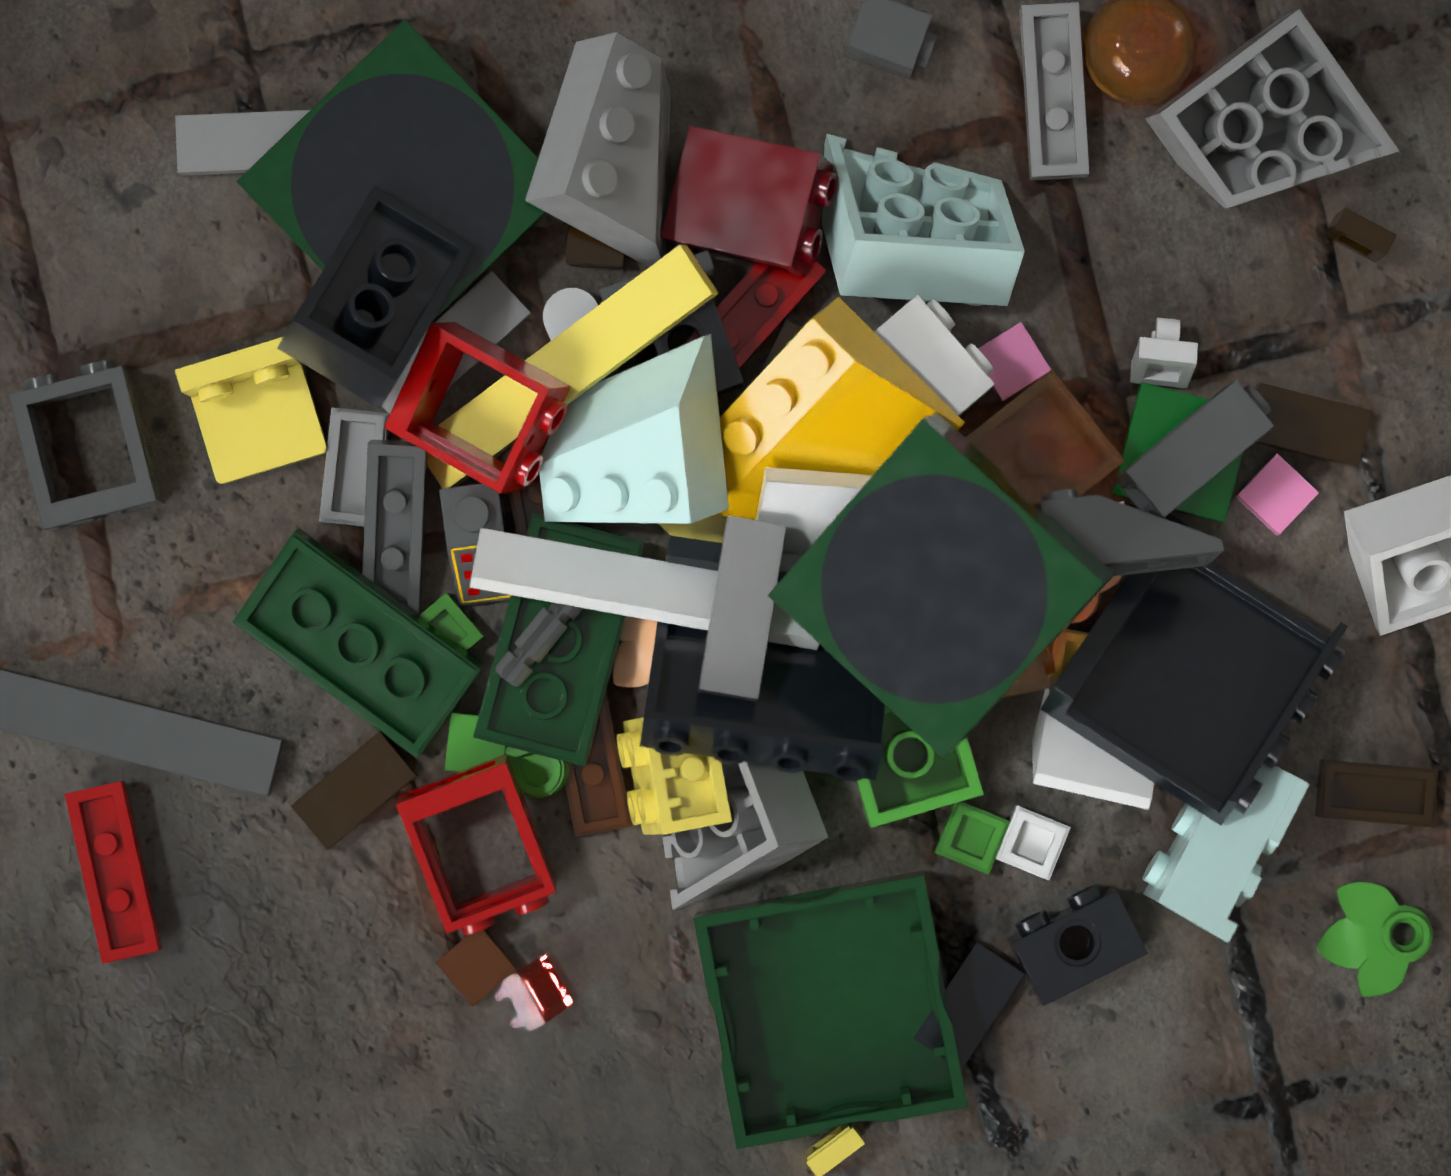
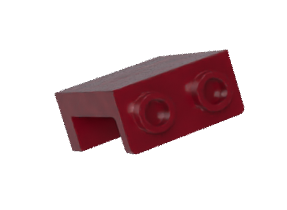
[660,126,837,276]

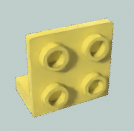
[175,337,327,484]
[617,717,732,835]

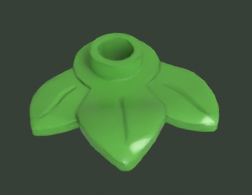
[1316,882,1433,997]

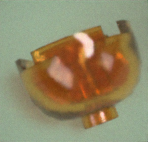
[1082,0,1198,108]

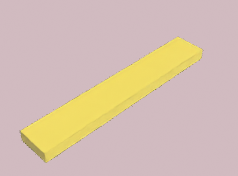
[427,245,719,489]

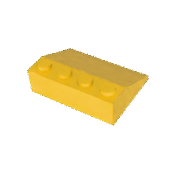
[720,297,965,520]

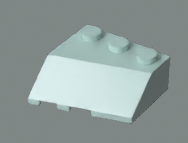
[822,134,1025,306]
[539,334,729,524]
[1142,764,1309,943]

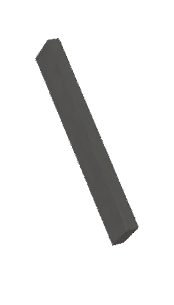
[0,669,284,796]

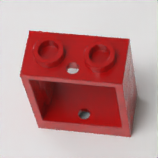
[384,322,571,494]
[396,754,557,935]

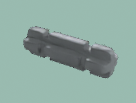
[496,602,583,687]

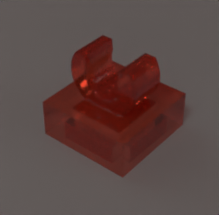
[494,953,574,1032]

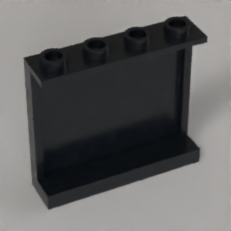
[1040,513,1348,826]
[639,536,885,781]

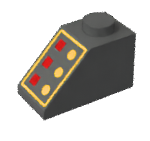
[439,484,511,606]

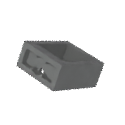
[9,360,166,532]
[1113,380,1274,518]

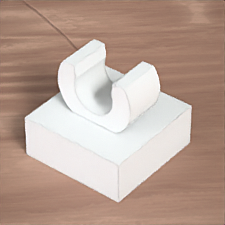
[1130,317,1198,389]

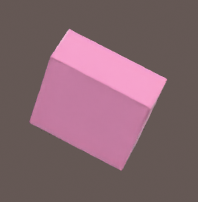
[978,322,1052,402]
[1235,453,1319,535]

